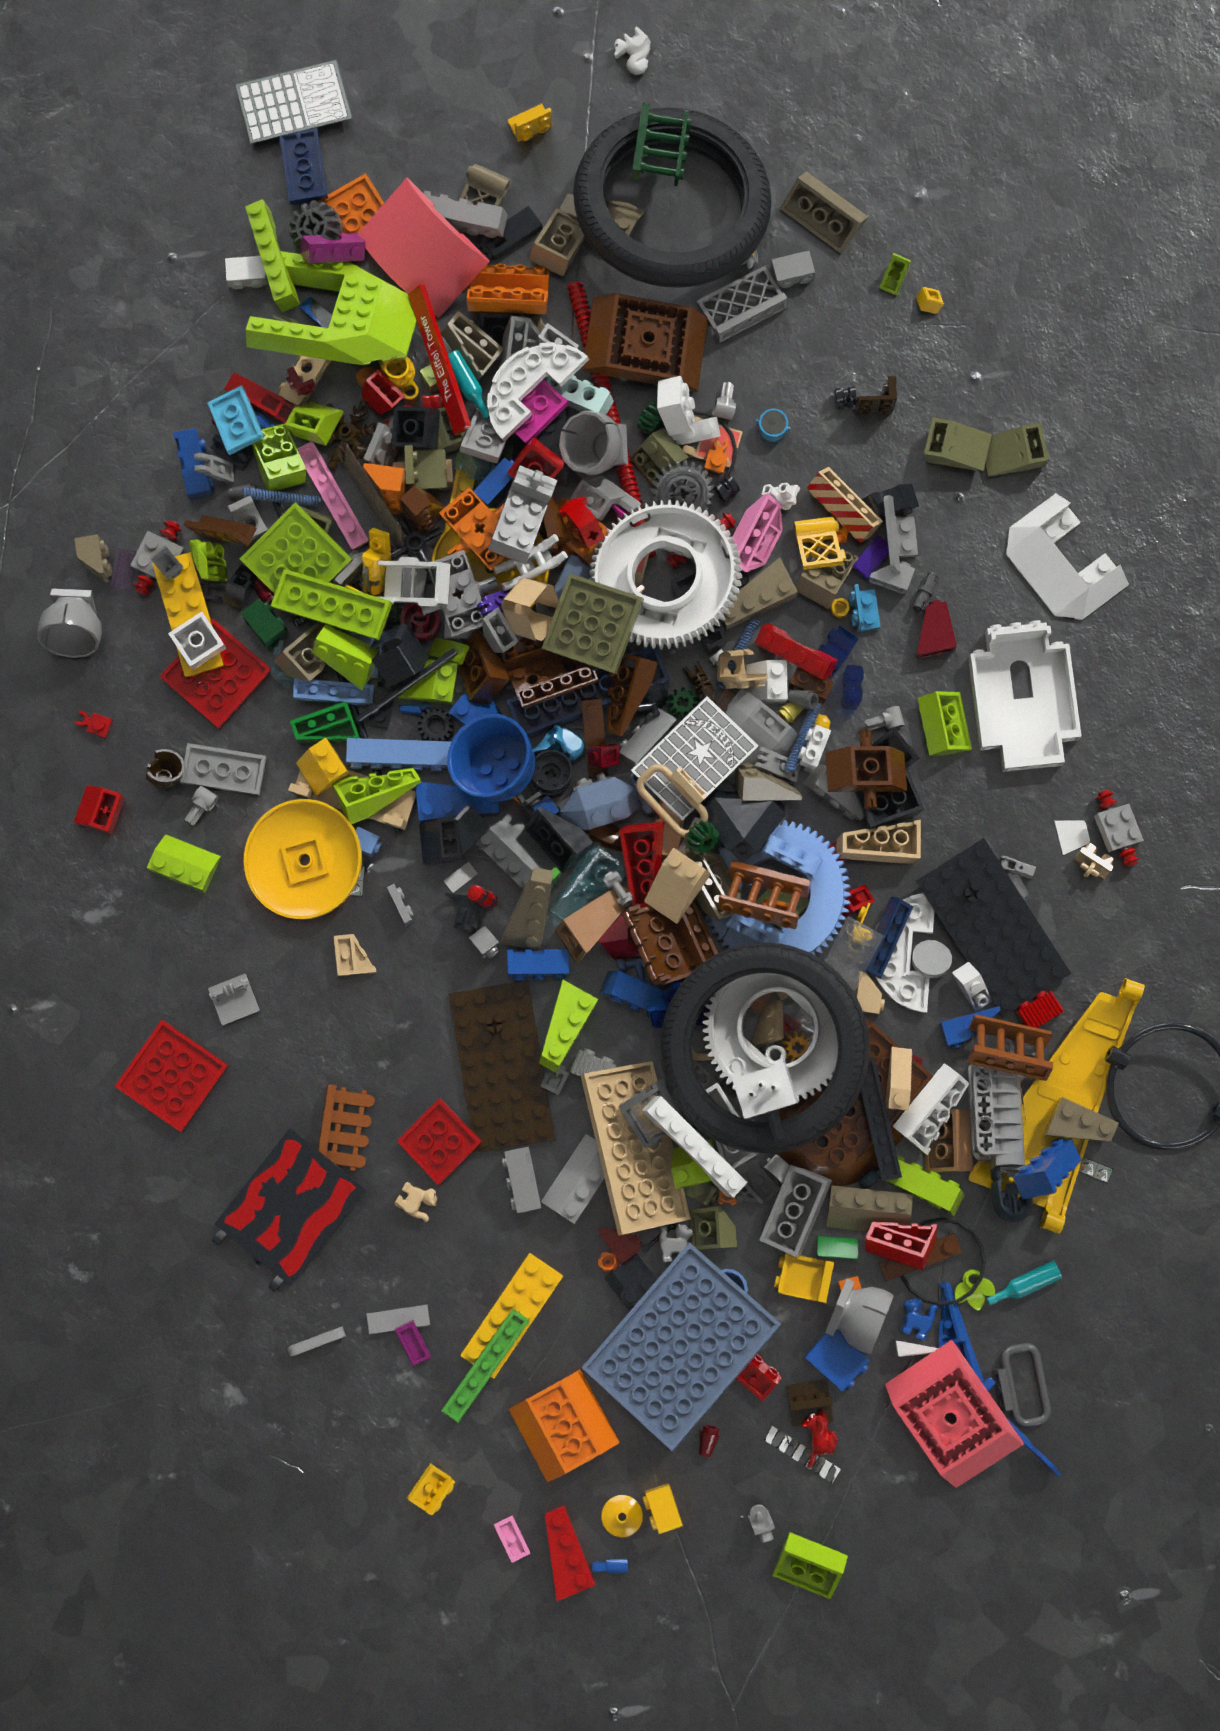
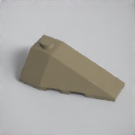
[560,194,645,238]

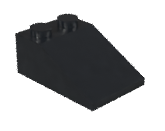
[854,772,924,828]
[524,807,593,873]

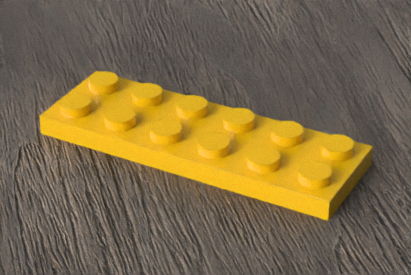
[152,552,224,677]
[460,1253,563,1379]

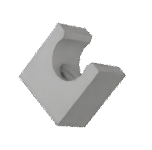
[228,496,267,549]

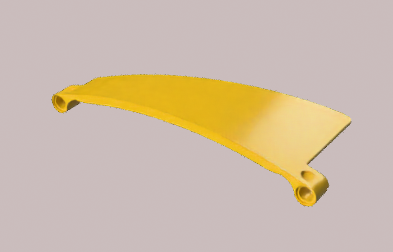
[969,978,1145,1234]

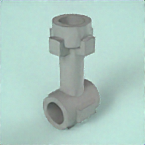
[602,871,633,907]

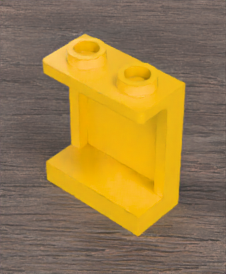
[774,1252,834,1303]

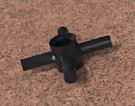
[391,517,443,571]

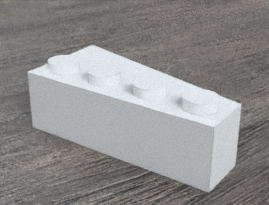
[893,1063,969,1155]

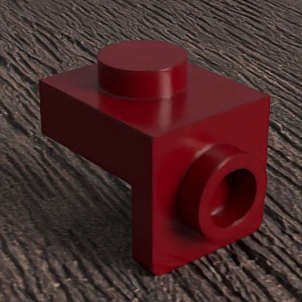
[285,366,316,396]

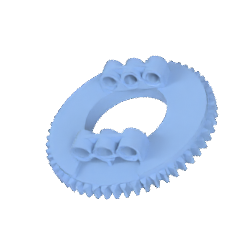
[705,820,851,956]

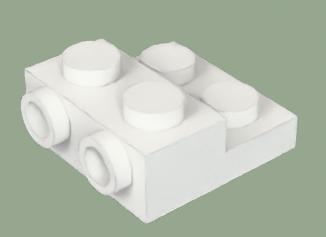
[798,725,831,773]

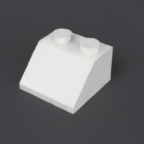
[746,660,788,704]

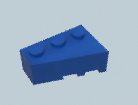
[507,949,570,982]

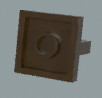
[786,1379,833,1427]

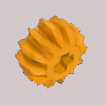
[781,1031,812,1063]

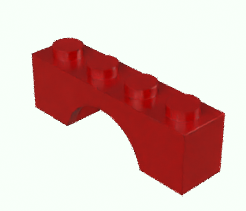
[754,624,838,680]

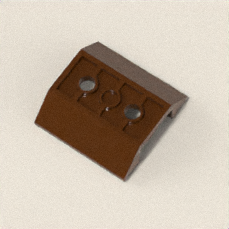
[501,637,599,709]

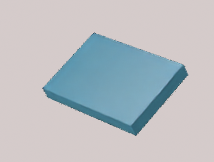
[207,385,265,455]

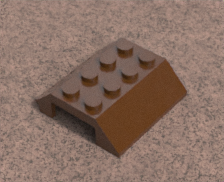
[622,900,718,987]

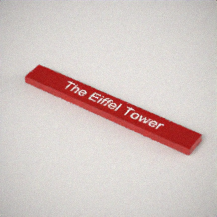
[408,285,471,435]

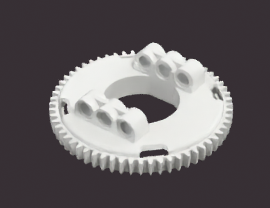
[589,500,742,649]

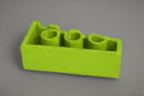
[539,980,598,1073]
[878,1155,965,1217]

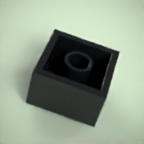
[392,407,440,450]

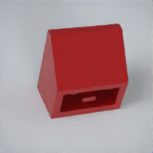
[73,785,125,835]

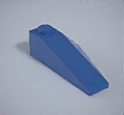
[449,693,503,726]

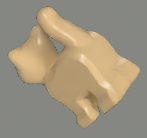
[395,1182,438,1222]

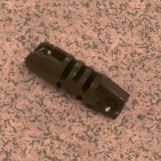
[683,661,717,705]

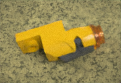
[362,528,391,597]

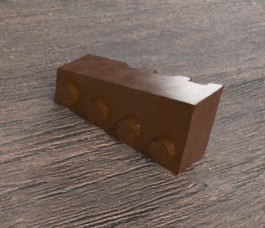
[400,485,446,535]

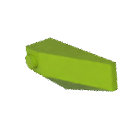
[332,768,421,824]

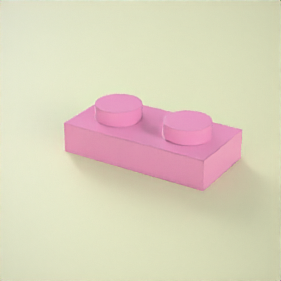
[494,1515,530,1563]

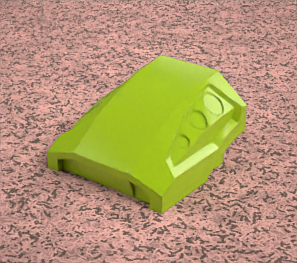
[188,539,227,582]

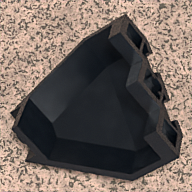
[701,790,786,863]

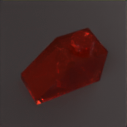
[598,1228,642,1264]

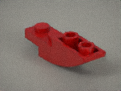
[224,372,295,423]

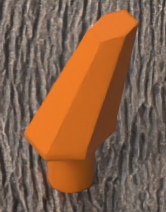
[831,525,849,543]

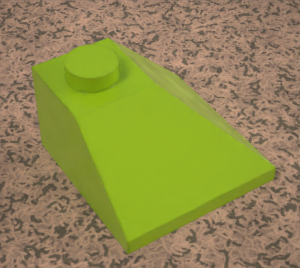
[671,1139,715,1188]

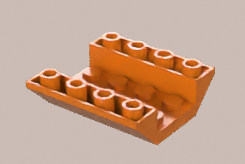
[467,264,549,315]
[509,1369,620,1483]

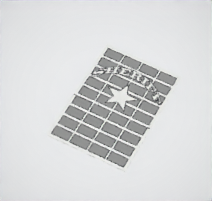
[631,697,758,820]

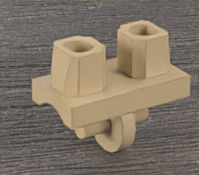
[1074,843,1113,879]

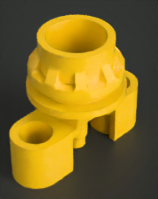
[378,357,420,404]

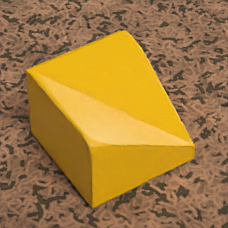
[916,287,944,314]

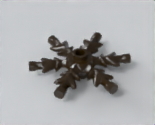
[310,398,377,470]

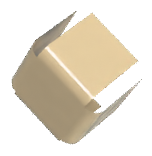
[501,578,559,641]

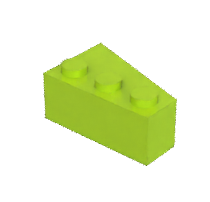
[312,624,380,691]

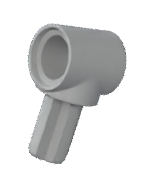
[712,382,736,420]
[864,706,905,731]
[185,786,218,826]

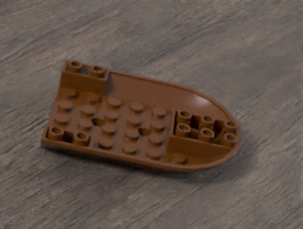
[778,1018,933,1186]

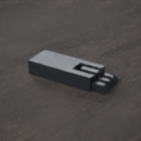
[475,206,543,261]

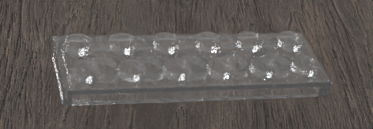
[793,916,884,1033]

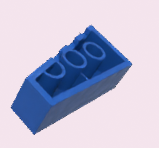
[415,782,500,823]

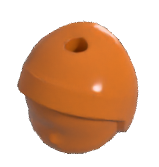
[356,366,375,388]

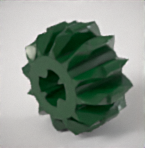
[637,401,663,435]
[666,687,700,721]
[684,820,719,856]

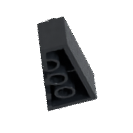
[537,408,567,487]
[671,568,726,655]

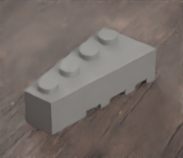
[423,190,508,238]

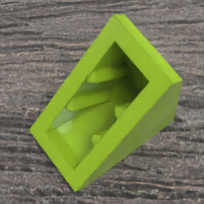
[879,253,911,296]

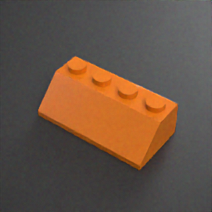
[363,463,409,515]

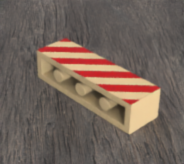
[807,467,883,543]

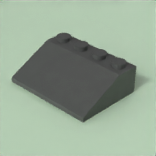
[474,802,559,892]

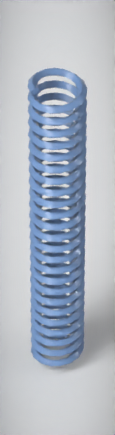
[242,487,321,507]
[716,618,760,689]
[784,700,822,773]

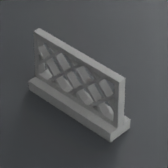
[697,266,788,343]

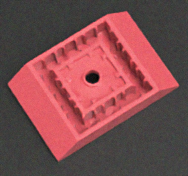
[885,1340,1024,1488]

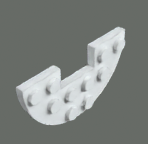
[487,342,589,442]
[873,893,934,1013]

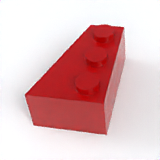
[865,1222,938,1270]

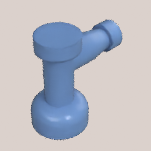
[616,957,646,981]

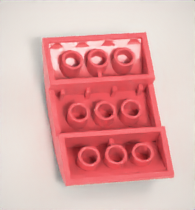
[358,178,490,318]

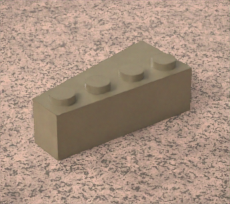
[721,557,798,631]

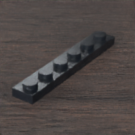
[860,1057,902,1182]

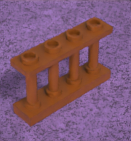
[718,860,811,929]
[968,1014,1053,1081]

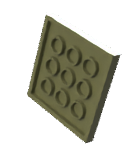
[542,573,644,674]

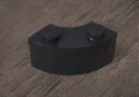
[861,484,919,523]

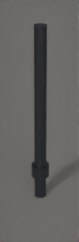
[356,648,458,723]

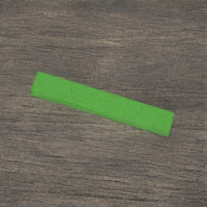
[441,1309,530,1423]

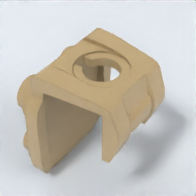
[717,649,768,689]

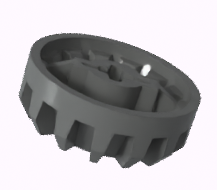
[289,201,343,250]

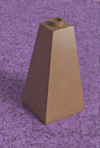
[555,884,629,964]

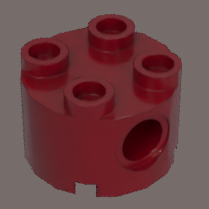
[400,603,441,643]

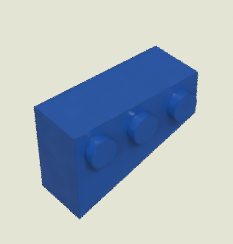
[173,428,215,500]
[599,971,673,1019]

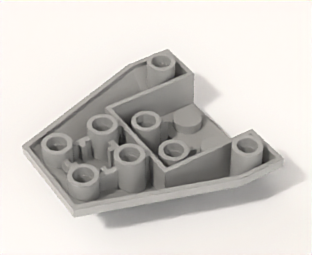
[725,688,800,786]

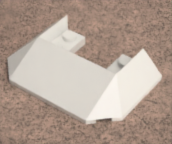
[1006,493,1129,620]

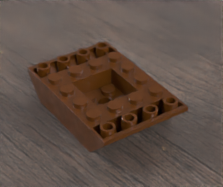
[583,293,708,392]

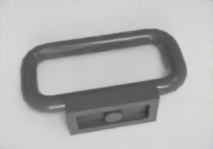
[992,1343,1051,1428]

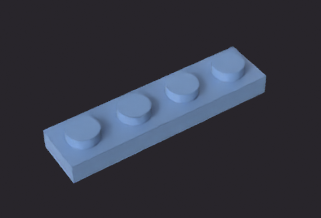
[292,678,374,706]

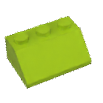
[918,691,972,756]
[147,834,221,894]
[772,1533,848,1599]

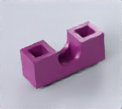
[301,233,365,263]

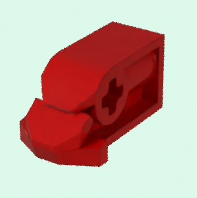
[559,496,605,548]

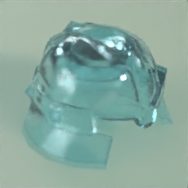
[455,452,494,484]

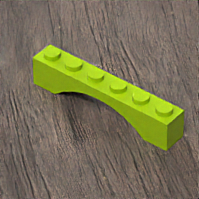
[245,199,300,312]

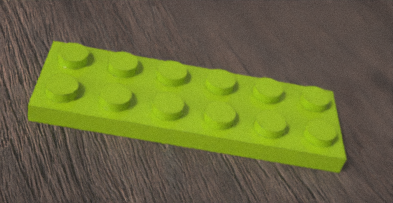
[271,569,392,640]

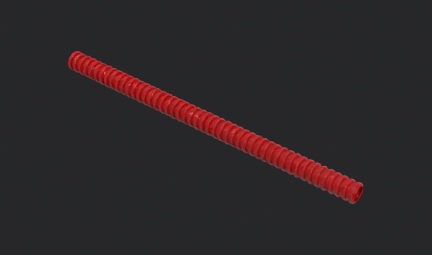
[567,281,657,559]

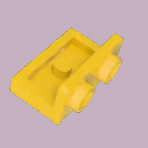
[407,1463,455,1516]

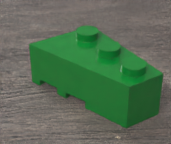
[290,701,360,744]

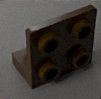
[855,376,897,414]

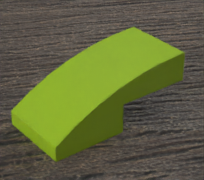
[428,638,469,665]

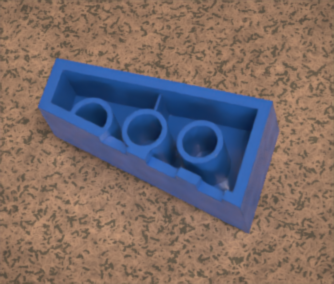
[1013,1138,1081,1199]

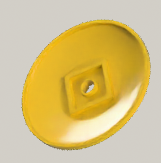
[244,799,362,919]

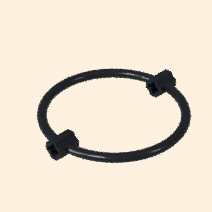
[1104,1022,1220,1150]

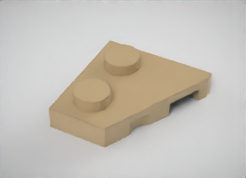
[333,934,376,977]
[751,999,784,1049]

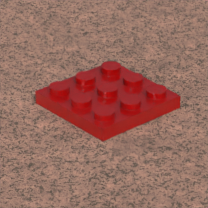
[397,1098,482,1185]

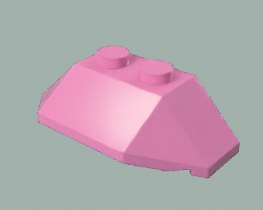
[732,493,783,572]

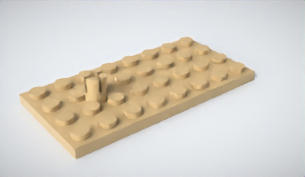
[580,1061,691,1236]

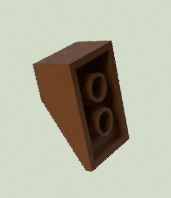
[458,630,509,704]

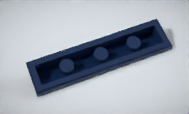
[859,897,914,979]

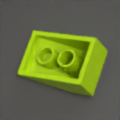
[395,660,459,707]

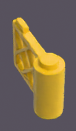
[794,516,846,570]

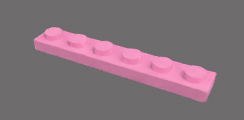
[297,441,369,551]

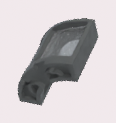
[619,1077,689,1148]

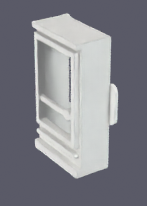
[378,557,450,606]

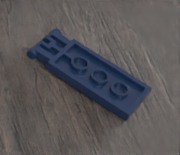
[279,128,329,205]

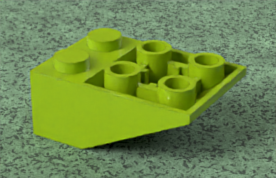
[251,423,306,492]

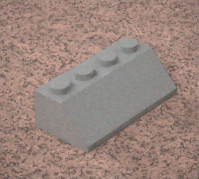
[541,1134,605,1225]
[759,1165,832,1257]

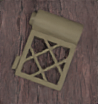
[454,164,511,206]

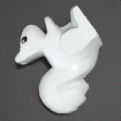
[614,26,651,75]

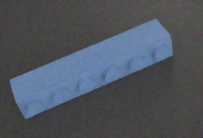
[346,738,451,772]

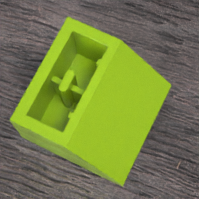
[285,402,344,445]

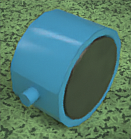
[756,409,791,441]

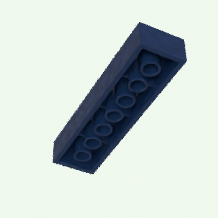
[506,645,670,738]

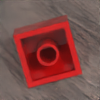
[507,437,564,479]

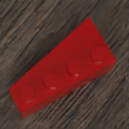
[619,821,665,908]

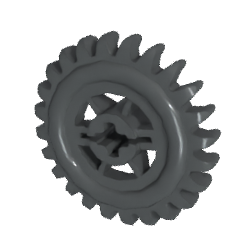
[650,460,714,511]

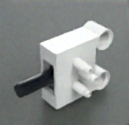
[726,1045,798,1141]

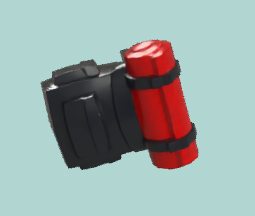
[445,885,499,934]

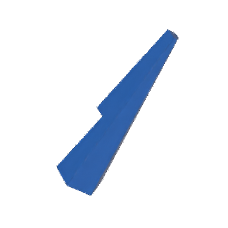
[939,1282,984,1383]

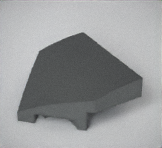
[737,1159,781,1204]

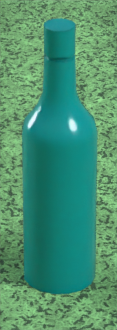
[448,350,490,420]
[987,1261,1062,1306]

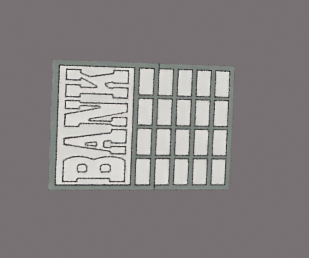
[236,60,352,143]

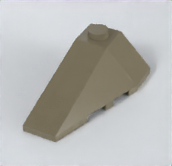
[274,622,343,683]

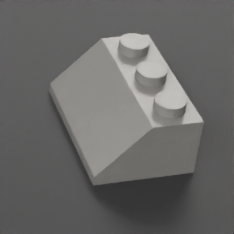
[619,708,677,768]

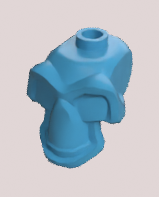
[532,725,584,761]

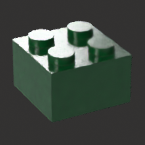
[241,598,288,652]

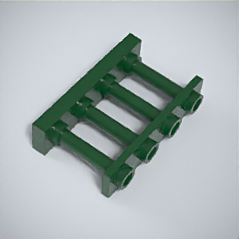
[631,102,692,186]

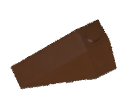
[607,653,658,736]

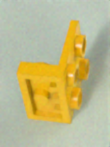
[507,104,552,142]

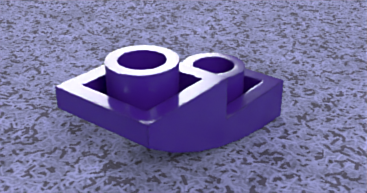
[852,535,889,579]

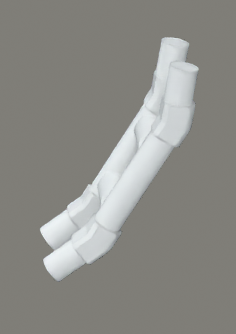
[493,534,568,591]

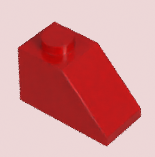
[842,885,875,918]

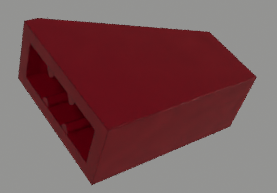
[916,600,957,659]

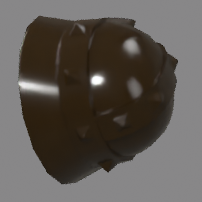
[146,749,185,789]

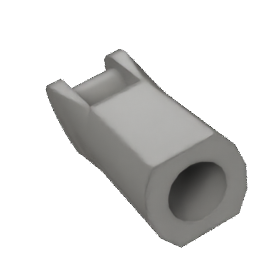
[1001,855,1036,879]

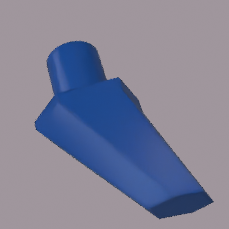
[398,702,430,716]

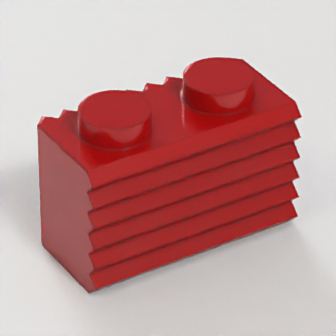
[1015,991,1064,1028]

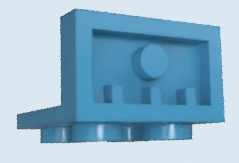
[848,584,880,632]

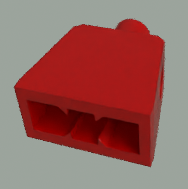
[361,369,405,415]

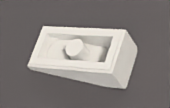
[894,1341,938,1357]

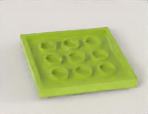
[240,502,352,594]

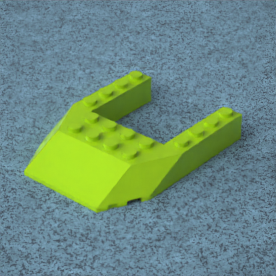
[246,251,417,365]

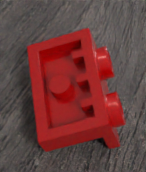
[736,1354,782,1401]

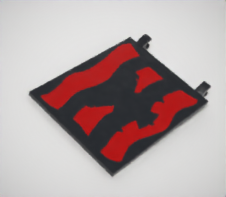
[212,1128,366,1291]

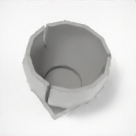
[559,411,628,475]
[37,589,102,658]
[825,1279,894,1354]

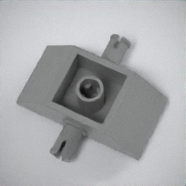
[421,550,499,637]

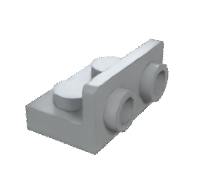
[331,549,363,587]

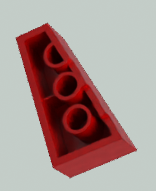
[545,1505,596,1601]

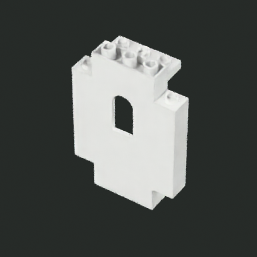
[968,620,1081,772]

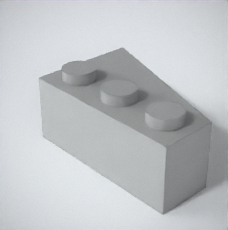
[502,1147,542,1214]

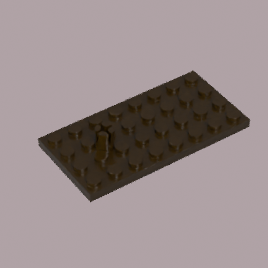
[449,980,555,1153]

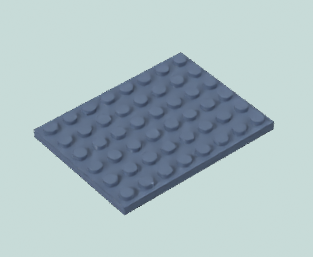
[582,1242,782,1452]

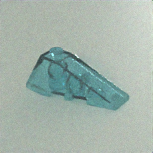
[550,841,627,919]

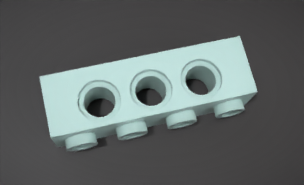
[544,375,614,415]

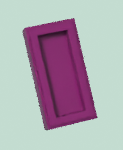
[395,1320,431,1366]

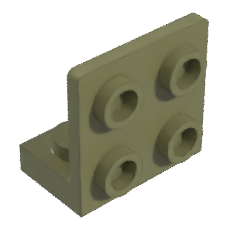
[404,445,447,490]

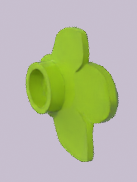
[955,1269,995,1311]

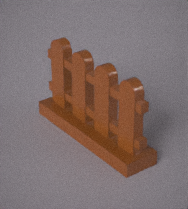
[317,1084,375,1171]

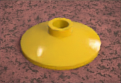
[601,1495,643,1537]

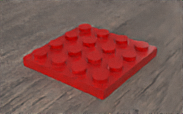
[159,618,272,729]
[115,1020,229,1133]

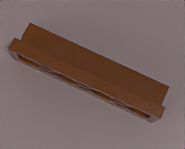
[184,515,257,546]

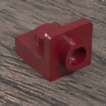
[588,743,620,768]

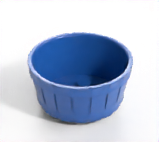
[447,714,535,802]

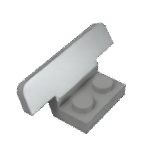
[570,472,641,520]
[884,495,918,573]

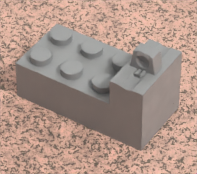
[488,466,557,564]

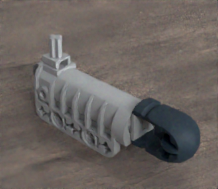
[967,1038,1033,1222]

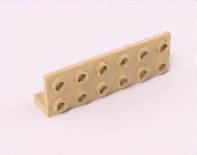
[288,770,416,830]

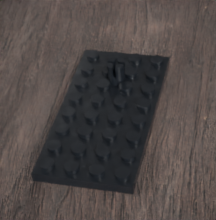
[915,838,1071,1017]

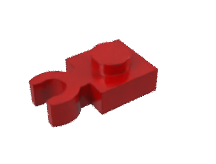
[74,711,113,739]

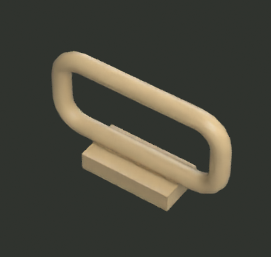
[636,764,708,838]

